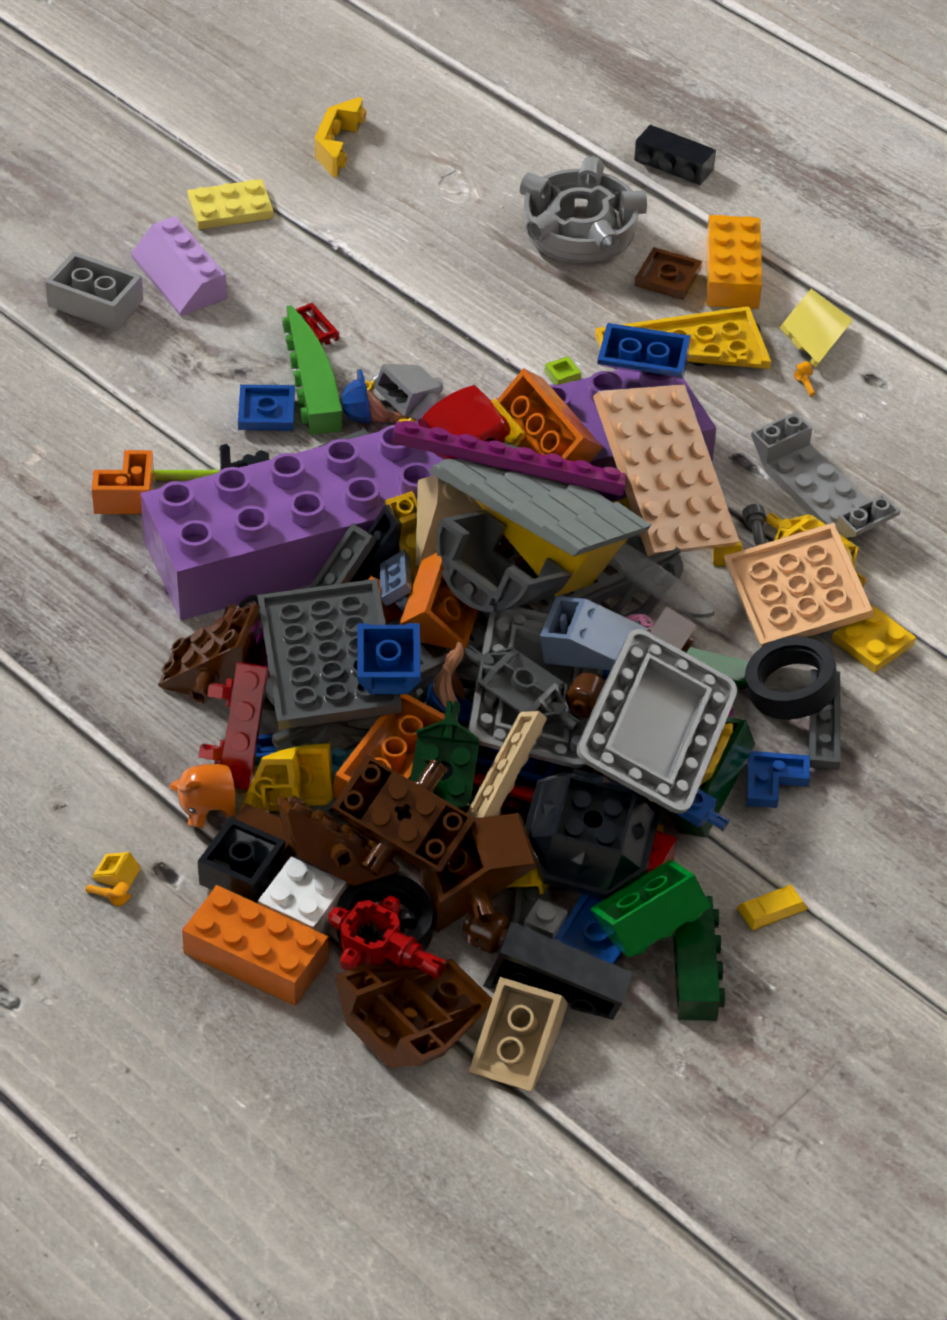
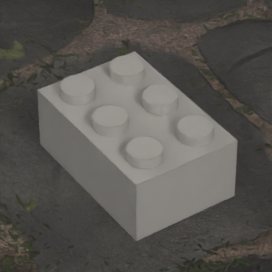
[45,251,144,331]

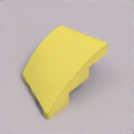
[780,288,853,368]

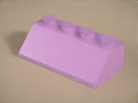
[131,216,227,316]

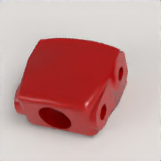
[418,385,511,460]

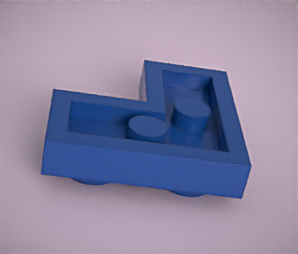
[746,751,810,808]

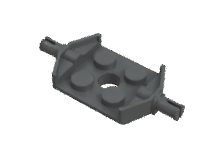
[464,645,580,731]

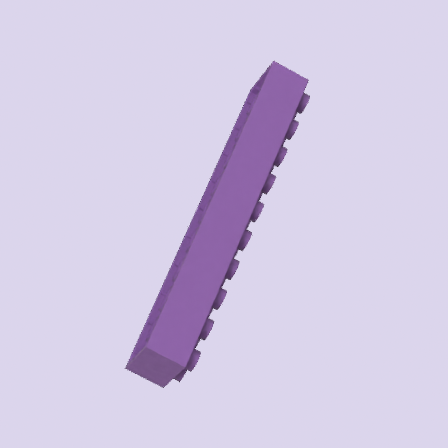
[140,369,717,621]

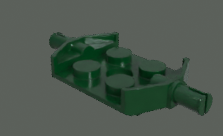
[410,701,480,811]

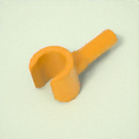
[794,361,816,397]
[85,881,132,907]

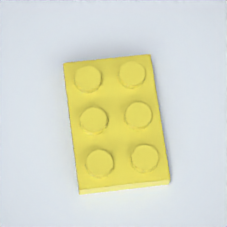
[187,179,274,230]

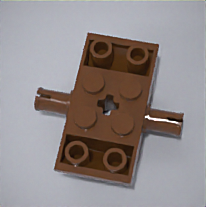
[158,603,260,704]
[332,755,476,876]
[276,794,400,886]
[419,813,538,933]

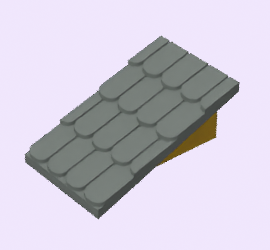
[428,443,652,597]

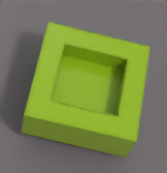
[544,356,582,385]

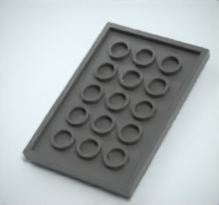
[258,579,402,730]

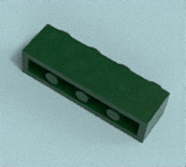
[669,717,755,838]
[673,896,725,1021]

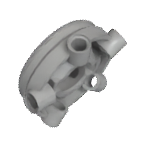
[519,156,647,264]

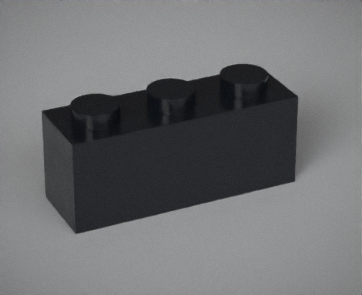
[634,125,716,185]

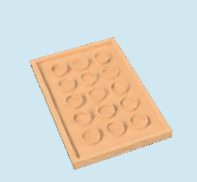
[593,384,740,557]

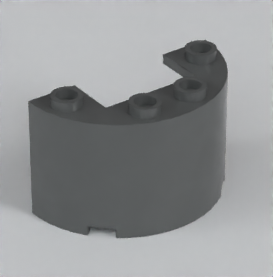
[436,510,572,612]

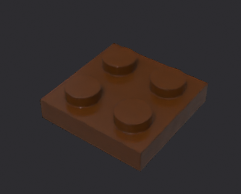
[634,247,702,300]

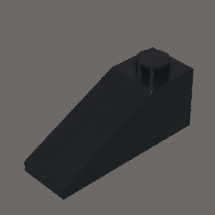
[350,505,402,582]

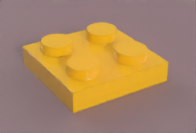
[832,605,916,673]

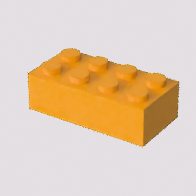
[706,215,762,309]

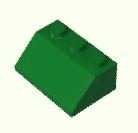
[590,859,711,958]

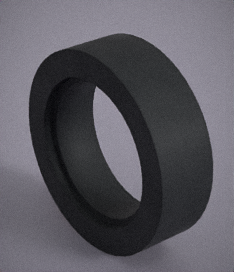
[745,636,839,720]
[337,874,434,965]

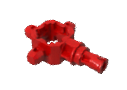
[328,896,446,979]

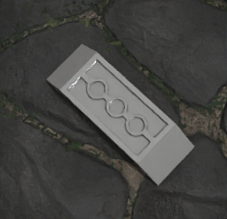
[751,412,901,538]

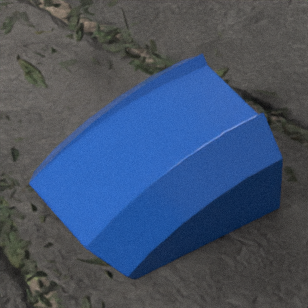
[357,623,420,694]

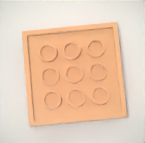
[724,523,873,648]

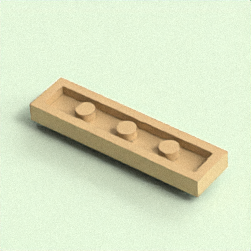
[467,711,547,818]

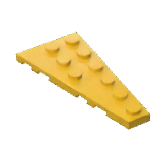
[595,306,771,369]

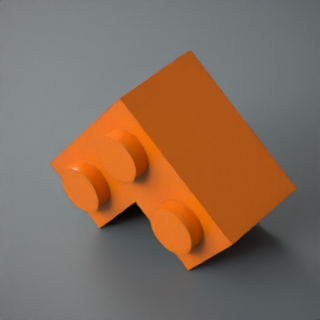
[92,450,154,514]

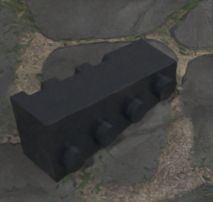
[483,922,633,1020]

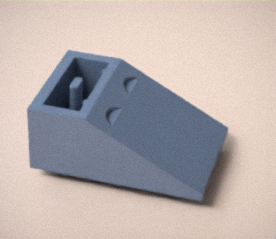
[540,596,648,670]

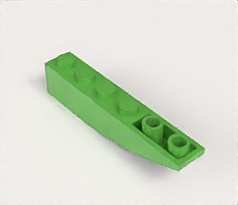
[282,305,342,435]

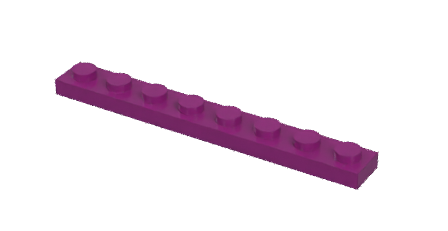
[392,421,625,496]

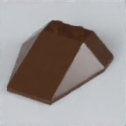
[335,959,493,1068]

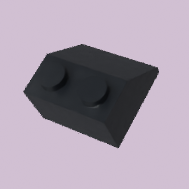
[198,817,286,904]

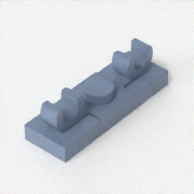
[380,549,412,612]

